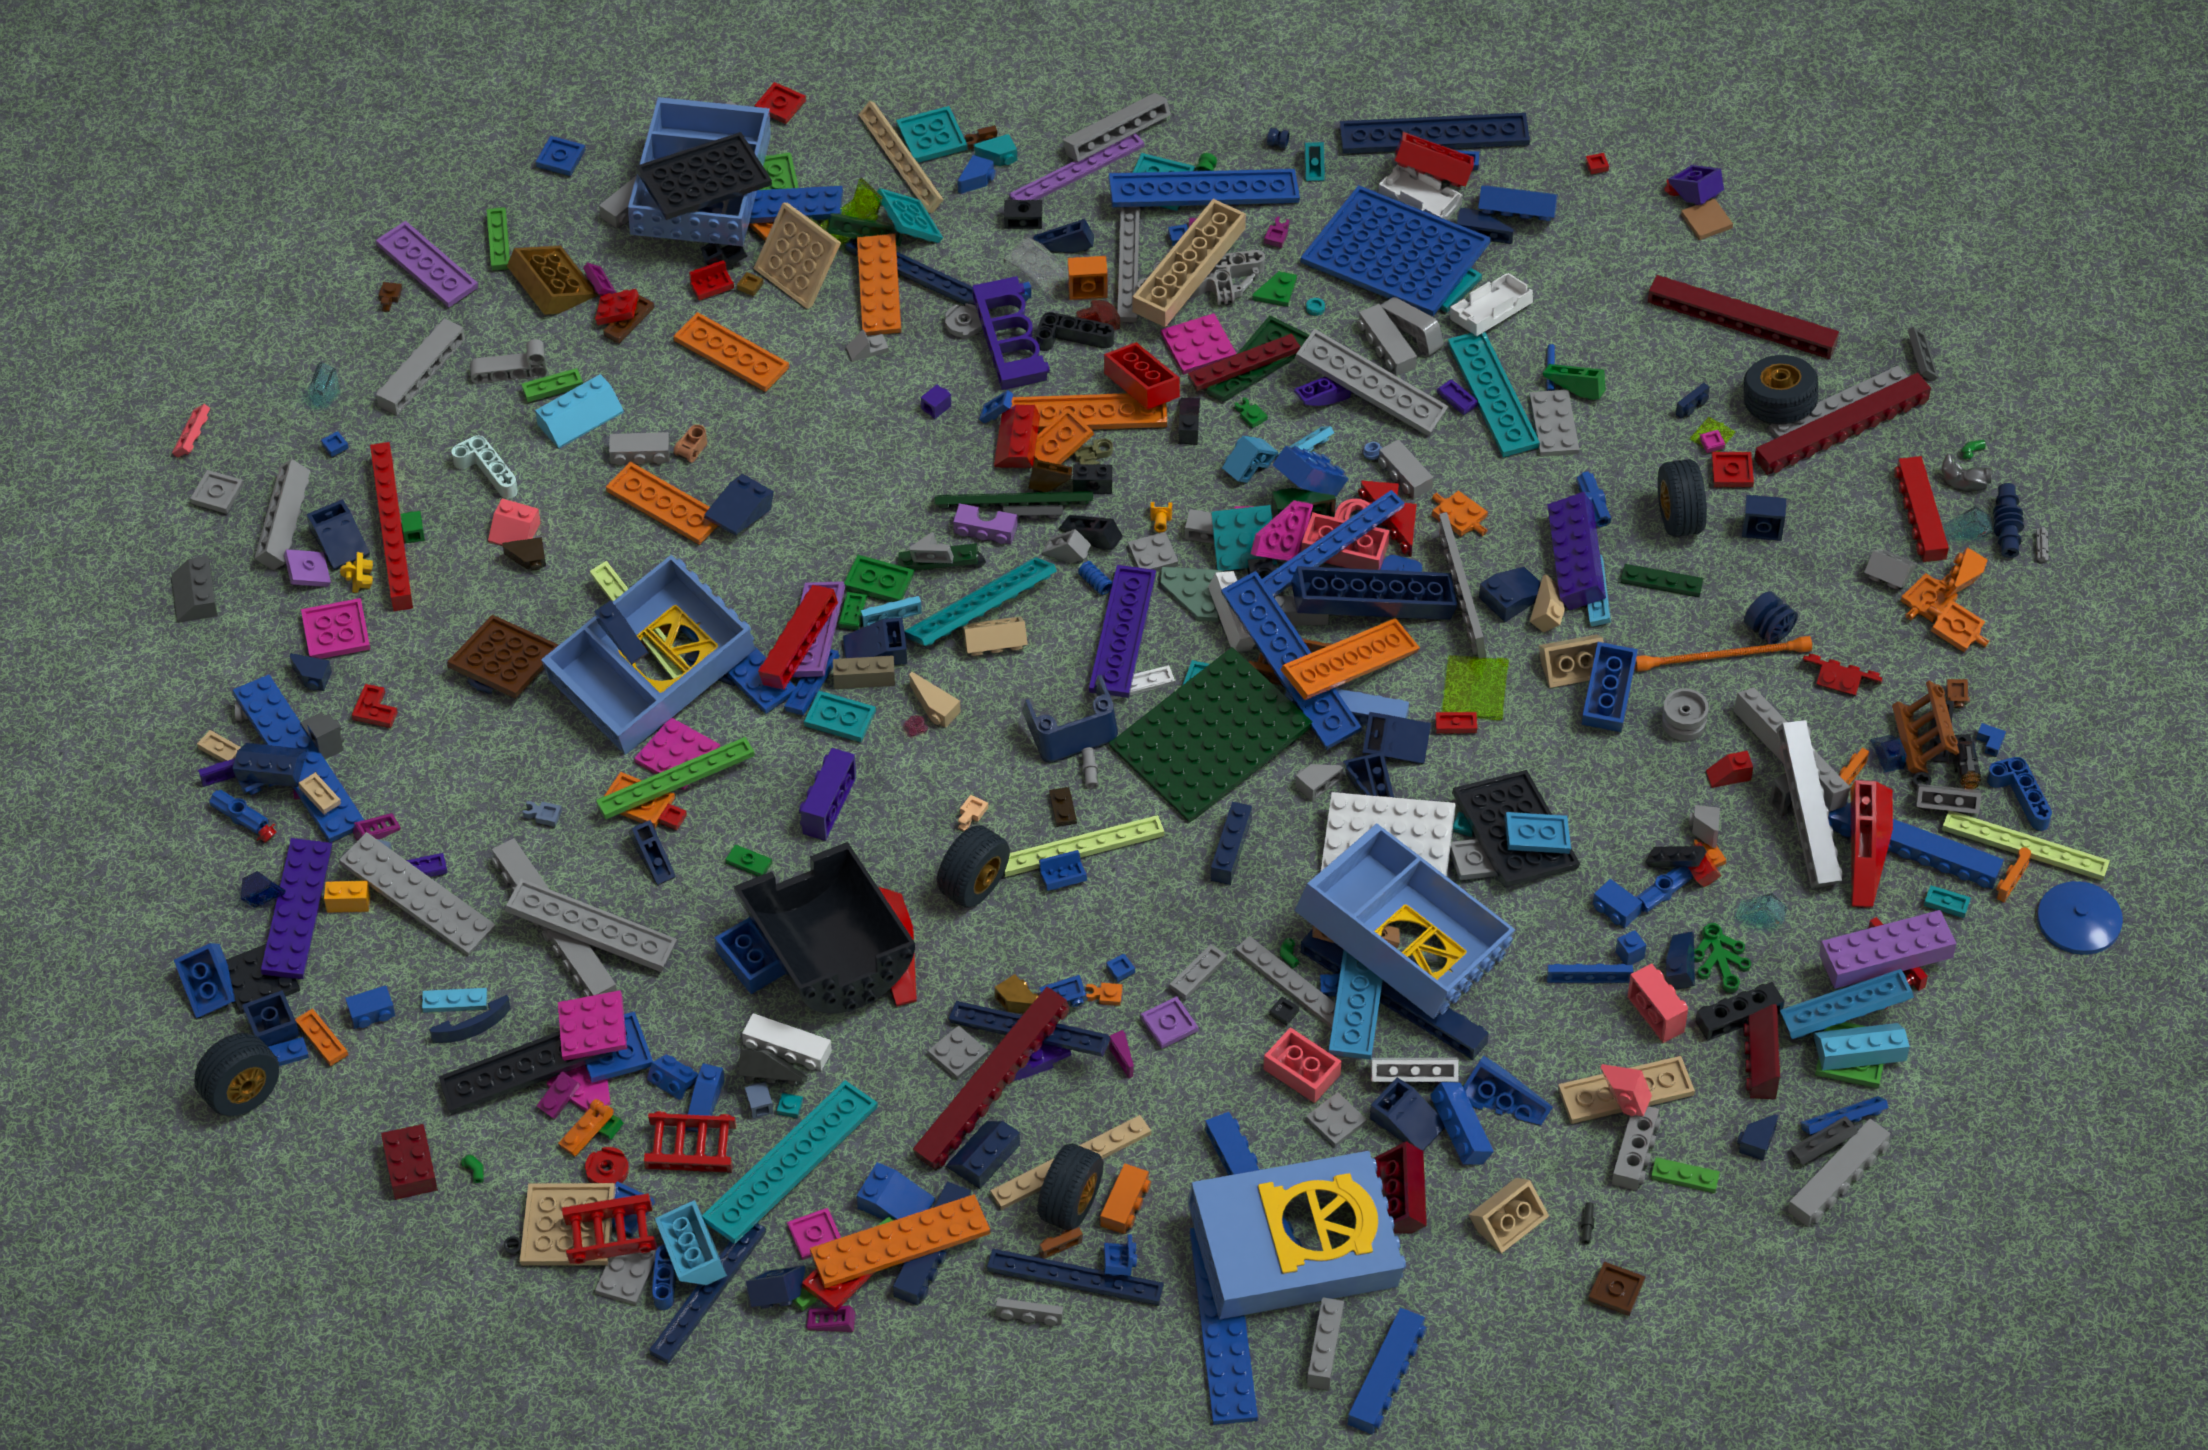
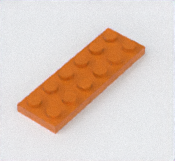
[857,234,902,336]
[674,312,789,392]
[606,462,718,545]

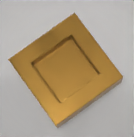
[737,272,764,296]

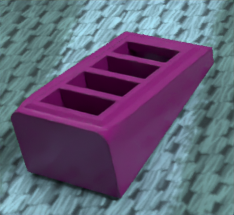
[353,813,401,841]
[1109,1030,1134,1079]
[807,1305,855,1332]

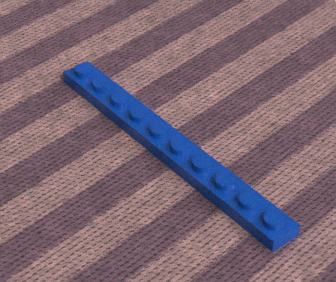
[1262,490,1405,597]

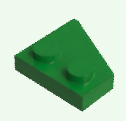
[1252,271,1297,307]

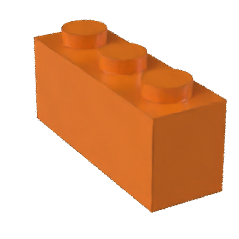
[1100,1163,1151,1234]

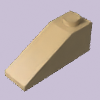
[1530,575,1565,632]
[909,672,960,728]

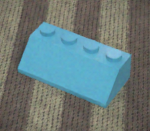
[535,374,624,448]
[1813,1023,1910,1071]
[655,1200,727,1285]

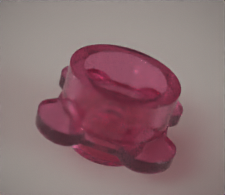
[905,715,928,736]

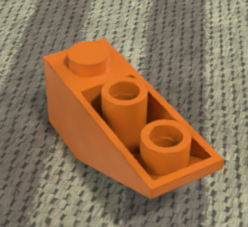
[1944,547,1988,599]

